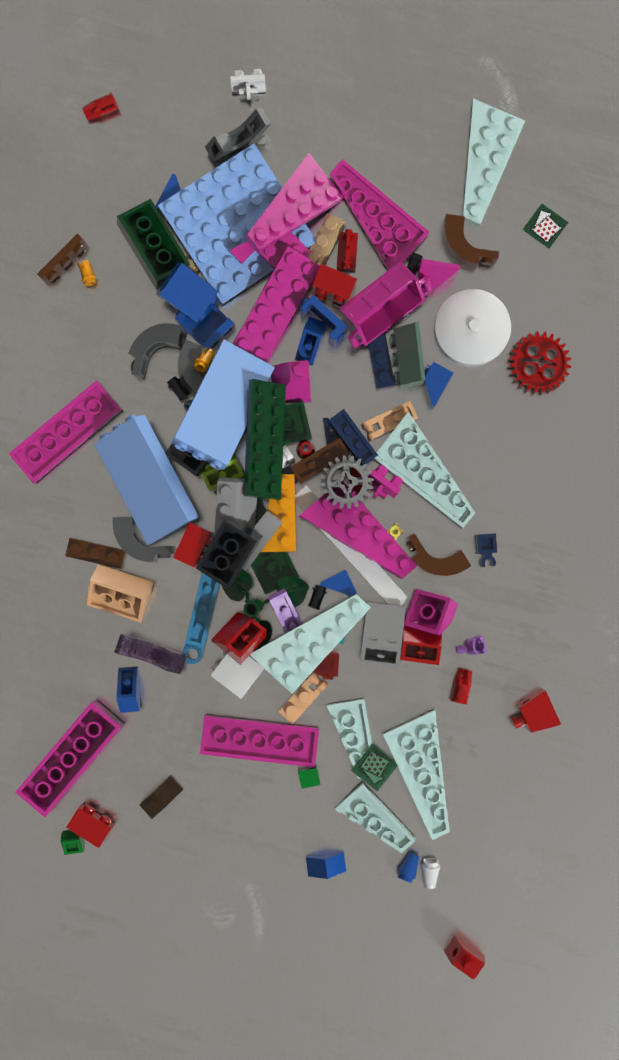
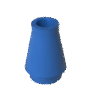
[397,852,420,883]

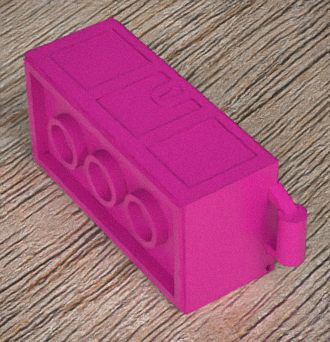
[339,261,432,348]

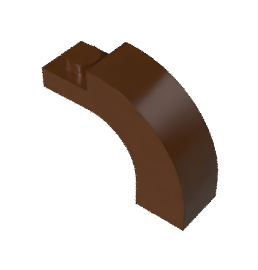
[443,214,499,269]
[406,533,471,576]

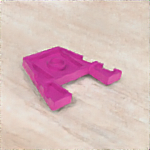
[229,232,310,269]

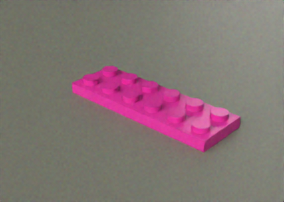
[232,246,320,362]
[9,380,122,483]
[200,715,319,767]

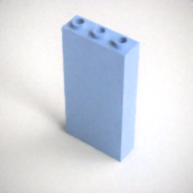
[171,340,275,470]
[94,414,199,545]

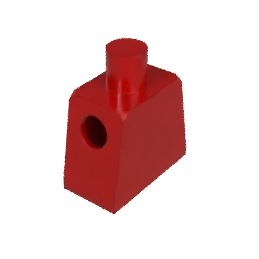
[511,689,561,733]
[444,936,485,980]

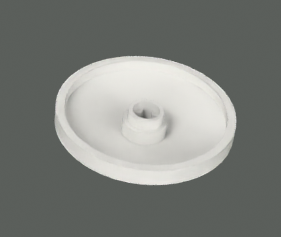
[434,289,511,366]

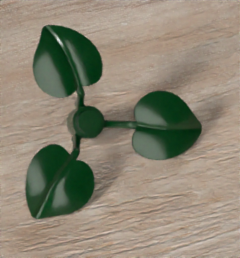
[222,570,309,652]

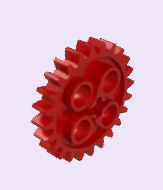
[508,331,572,394]

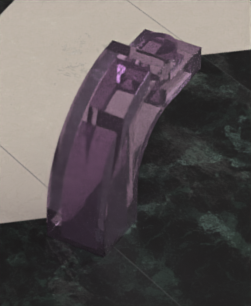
[114,634,187,674]

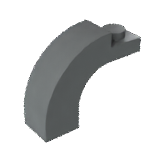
[205,108,271,163]
[129,323,186,379]
[177,339,203,396]
[113,517,174,562]

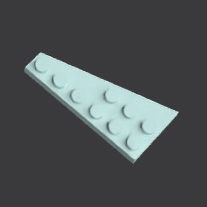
[462,98,525,226]
[374,411,475,528]
[383,709,450,840]

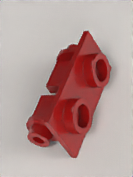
[337,229,358,271]

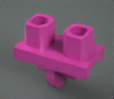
[368,464,403,498]

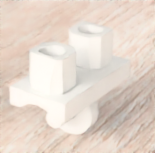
[230,69,266,100]

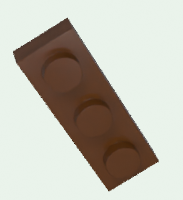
[37,233,86,284]
[290,437,350,483]
[65,538,126,569]

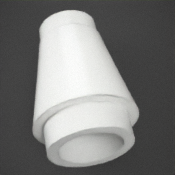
[421,858,440,889]

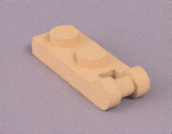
[362,401,418,441]
[278,671,328,724]

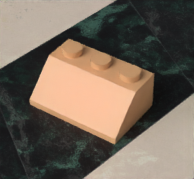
[87,564,153,623]

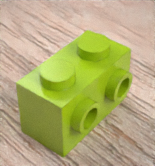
[201,453,244,491]

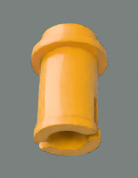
[77,260,96,286]
[194,348,215,372]

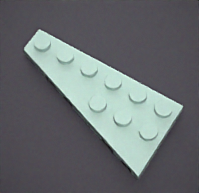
[250,594,371,694]

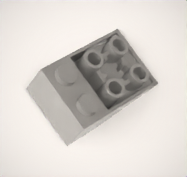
[360,602,406,668]

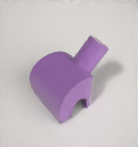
[457,635,487,655]

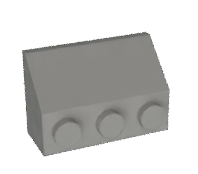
[214,477,257,536]

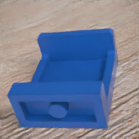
[155,263,219,323]
[300,295,348,348]
[175,304,235,351]

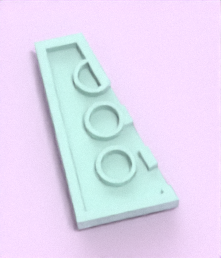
[327,698,373,779]
[335,782,416,853]

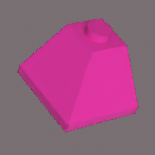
[417,259,460,295]
[271,360,311,404]
[404,589,458,636]

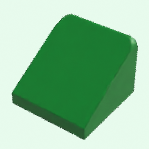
[298,766,321,789]
[60,830,84,855]

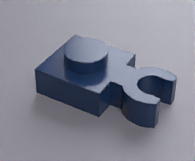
[476,533,497,567]

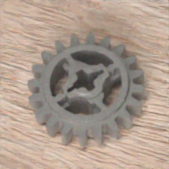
[320,455,374,509]

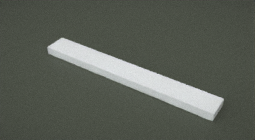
[295,485,409,606]

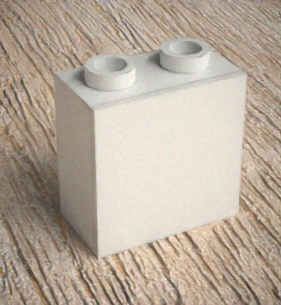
[210,652,264,699]

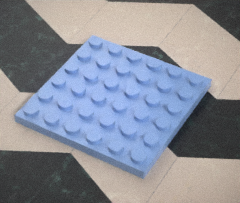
[158,144,316,304]

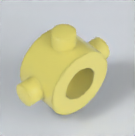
[387,523,404,540]

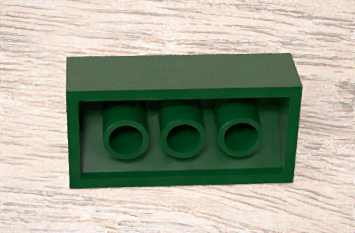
[117,199,190,289]

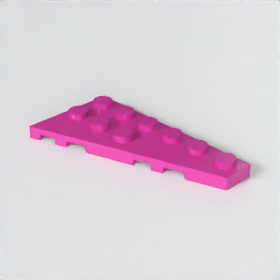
[246,153,344,253]
[330,159,429,270]
[299,481,417,579]

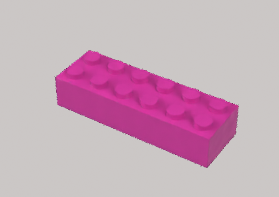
[15,700,124,817]

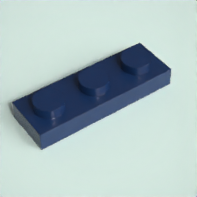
[368,332,395,390]
[328,409,378,466]

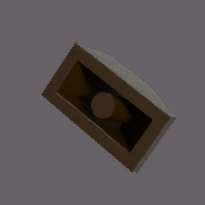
[139,775,183,819]

